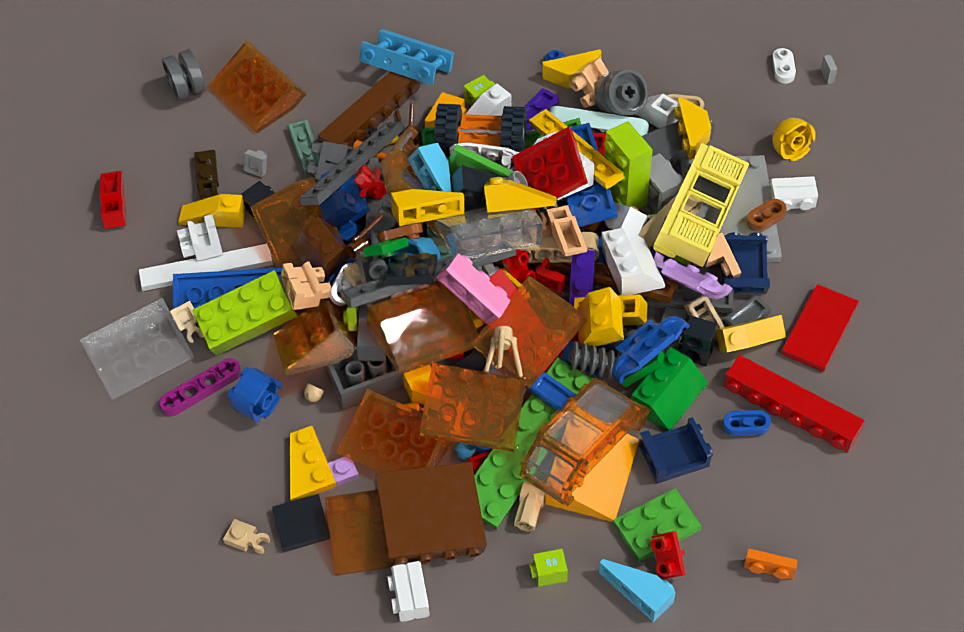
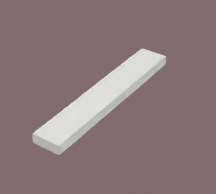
[139,243,273,291]

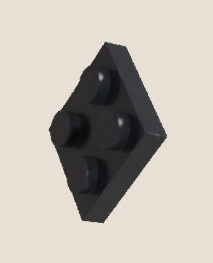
[385,253,438,286]

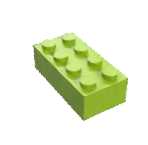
[604,121,653,209]
[193,270,298,356]

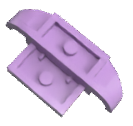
[654,252,733,299]

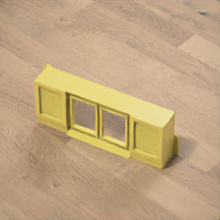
[653,143,749,267]

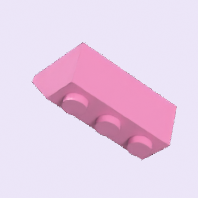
[435,253,511,324]

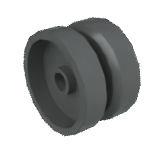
[162,49,206,100]
[594,69,648,116]

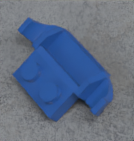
[320,171,371,243]
[612,316,690,384]

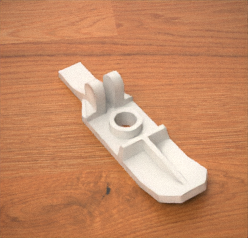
[450,142,519,169]

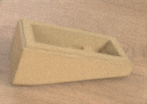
[684,295,724,341]

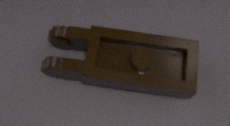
[194,150,219,200]

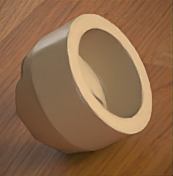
[304,383,324,402]

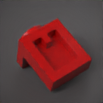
[535,258,565,295]

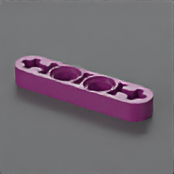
[159,358,241,416]

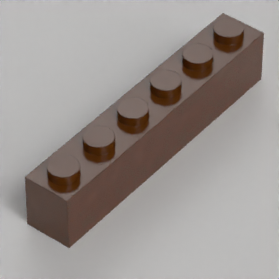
[318,71,420,147]

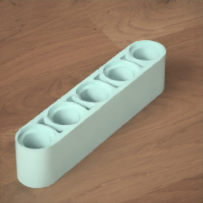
[549,106,649,136]

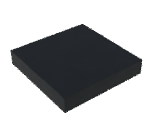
[272,494,331,552]

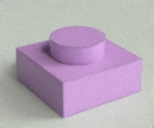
[328,455,359,486]

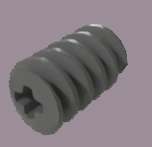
[568,341,620,379]

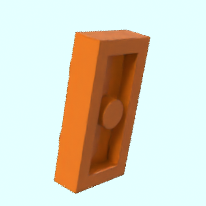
[744,548,798,580]

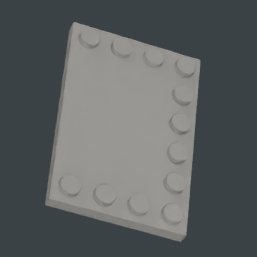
[680,155,782,266]

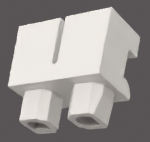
[177,214,223,261]

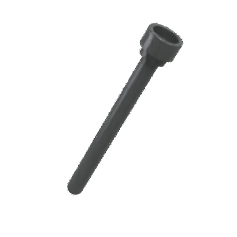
[368,216,388,280]

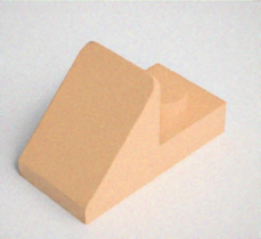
[706,233,741,278]

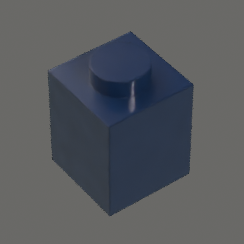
[320,189,358,228]

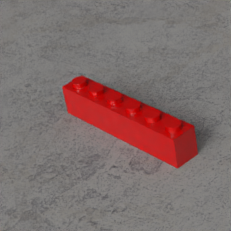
[724,354,865,453]

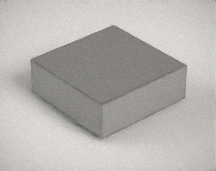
[821,55,838,84]

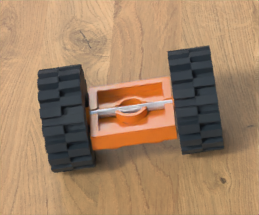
[434,103,527,157]

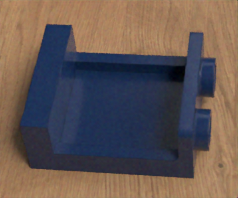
[722,232,770,293]
[638,417,713,484]

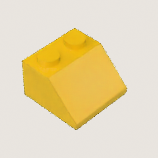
[577,287,624,349]

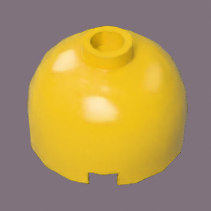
[772,118,815,161]

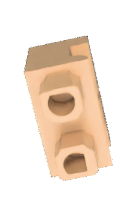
[569,58,609,108]
[280,262,332,310]

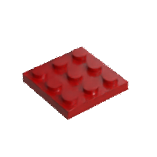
[512,127,588,213]

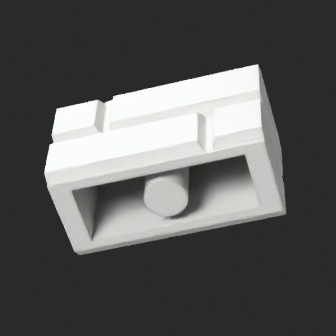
[770,177,818,211]
[387,561,430,622]

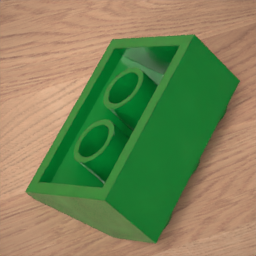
[630,347,708,431]

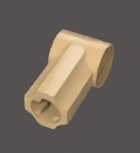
[514,481,546,532]

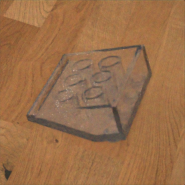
[433,207,543,259]
[80,298,195,400]

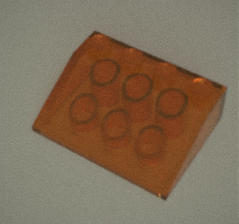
[208,40,307,133]
[251,177,343,268]
[471,276,587,391]
[367,282,482,375]
[273,298,357,376]
[419,363,526,452]
[336,389,456,473]
[325,490,417,576]

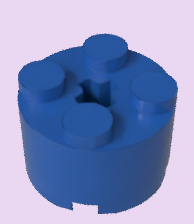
[228,367,282,422]

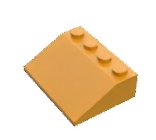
[545,410,639,522]

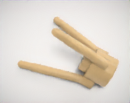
[484,326,523,377]

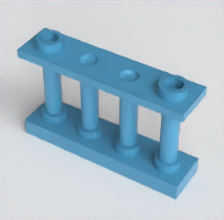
[359,29,455,85]

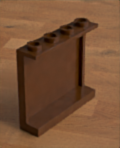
[374,462,487,566]

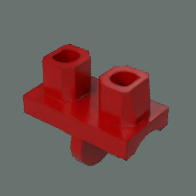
[354,164,387,199]
[499,245,537,286]
[650,531,686,580]

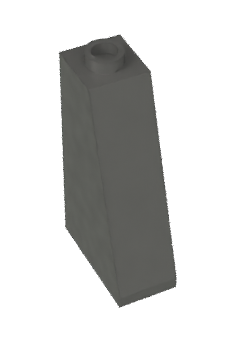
[642,119,715,168]

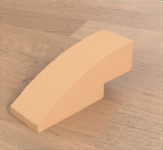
[546,205,587,256]

